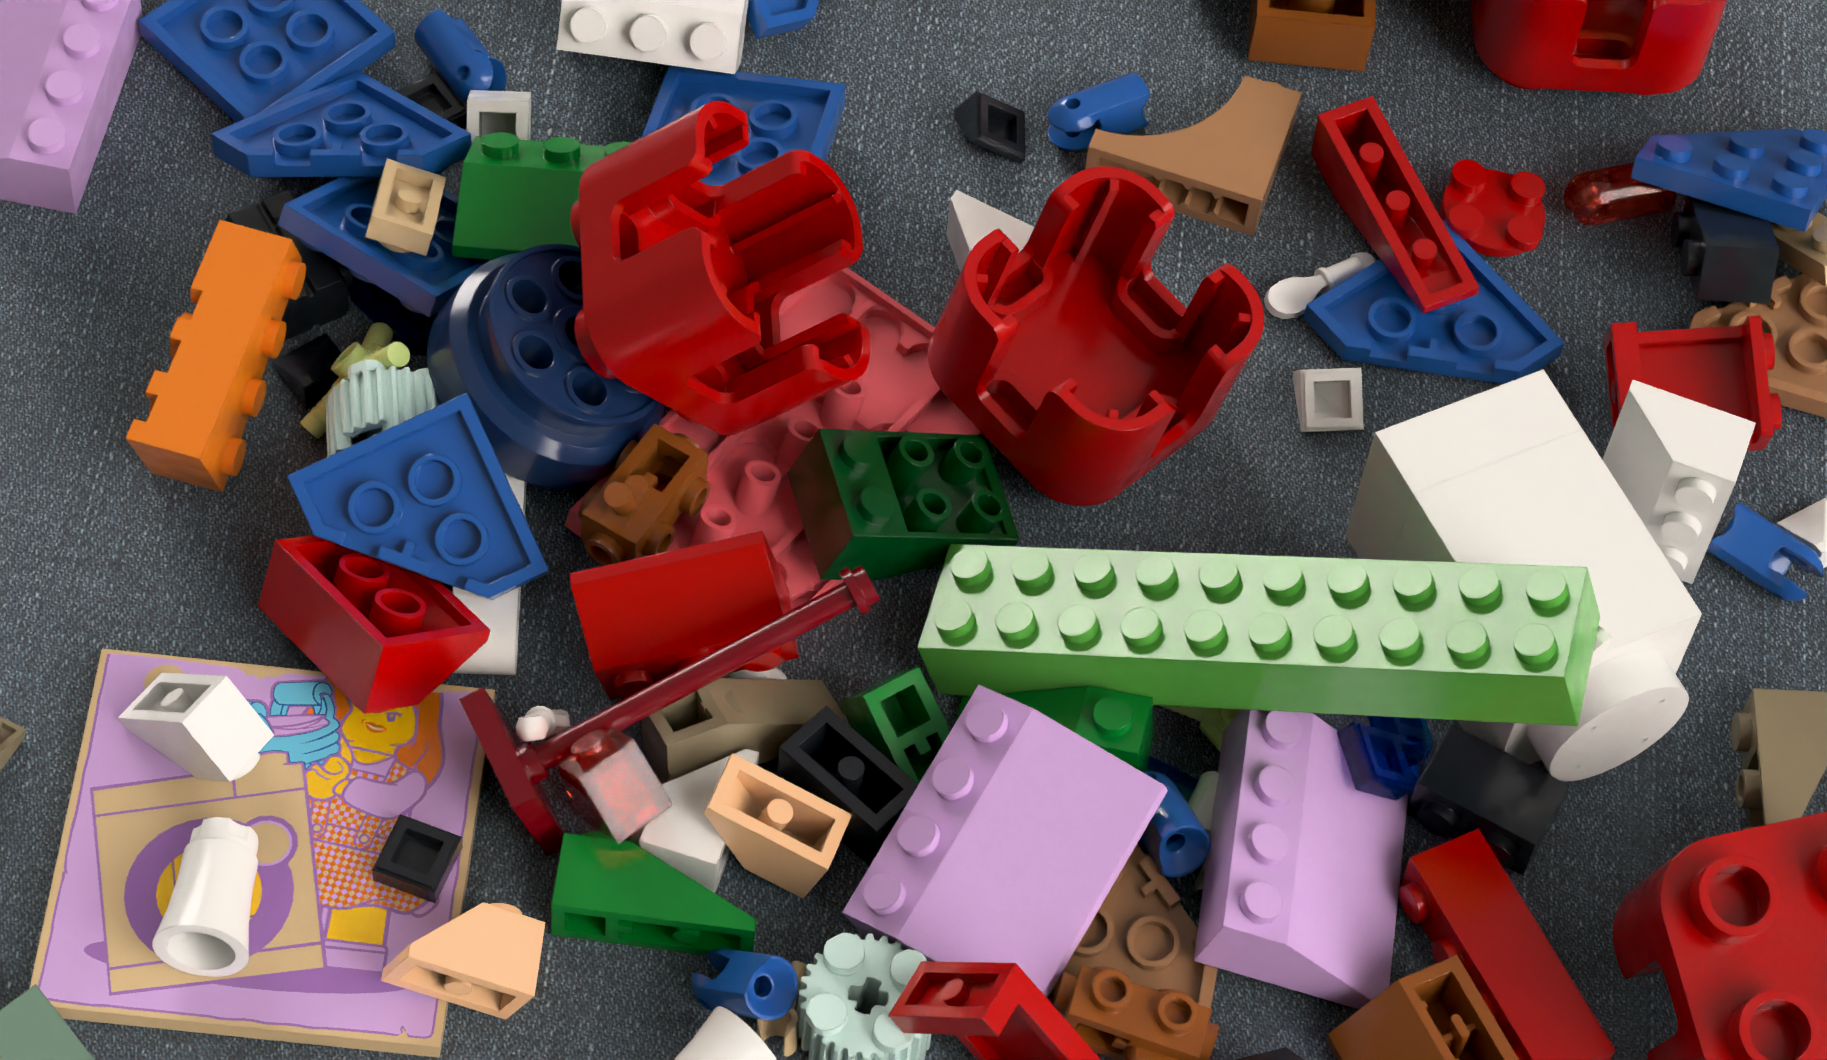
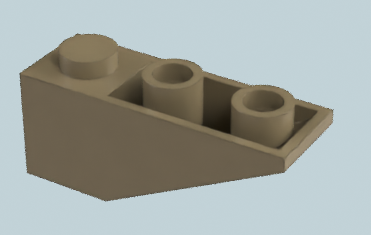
[641,678,850,784]
[1731,688,1827,830]

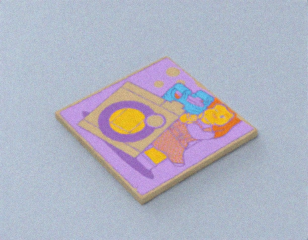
[29,649,495,1058]

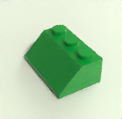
[452,132,632,260]

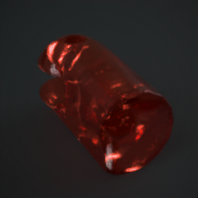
[1563,162,1676,226]

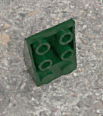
[787,429,1020,580]

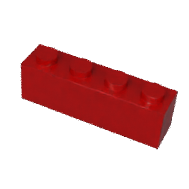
[1399,829,1615,1060]

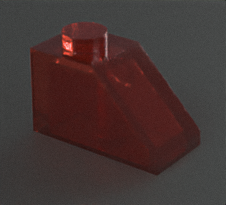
[557,727,673,844]

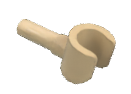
[757,961,807,1057]

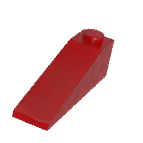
[1311,96,1480,314]

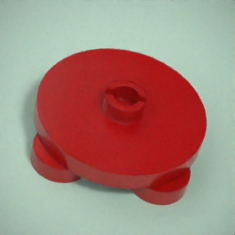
[1440,159,1546,257]

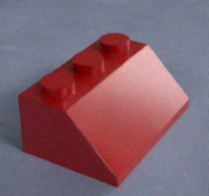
[569,531,799,699]
[258,535,491,714]

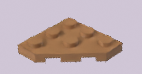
[1688,274,1827,418]
[1049,844,1218,1009]

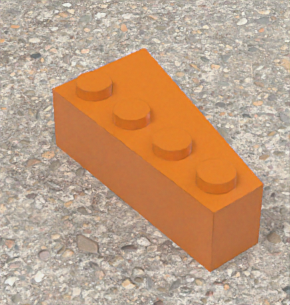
[125,220,306,493]

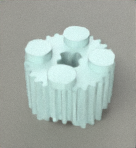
[325,359,439,457]
[797,933,932,1060]

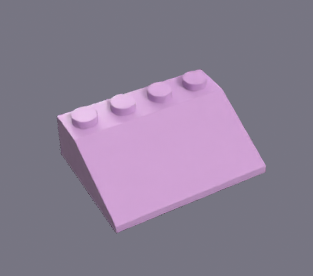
[0,0,143,214]
[842,685,1168,998]
[1194,709,1410,1009]

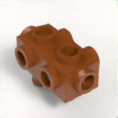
[578,423,711,566]
[1051,965,1219,1060]

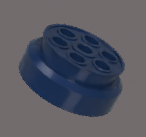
[427,244,665,489]

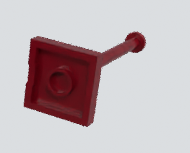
[459,565,880,856]

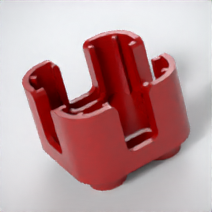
[1471,0,1727,95]
[570,101,871,436]
[928,166,1264,506]
[1612,812,1827,1060]

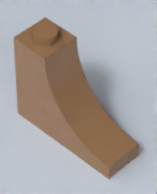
[1085,75,1302,236]

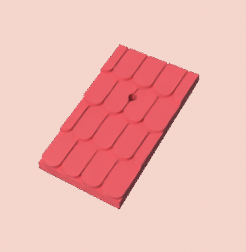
[564,267,986,609]

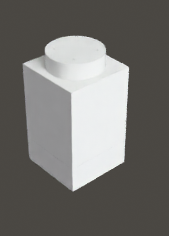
[1345,369,1702,781]

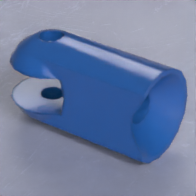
[414,9,507,101]
[1047,72,1150,152]
[1707,502,1823,601]
[1140,770,1211,878]
[691,948,799,1021]

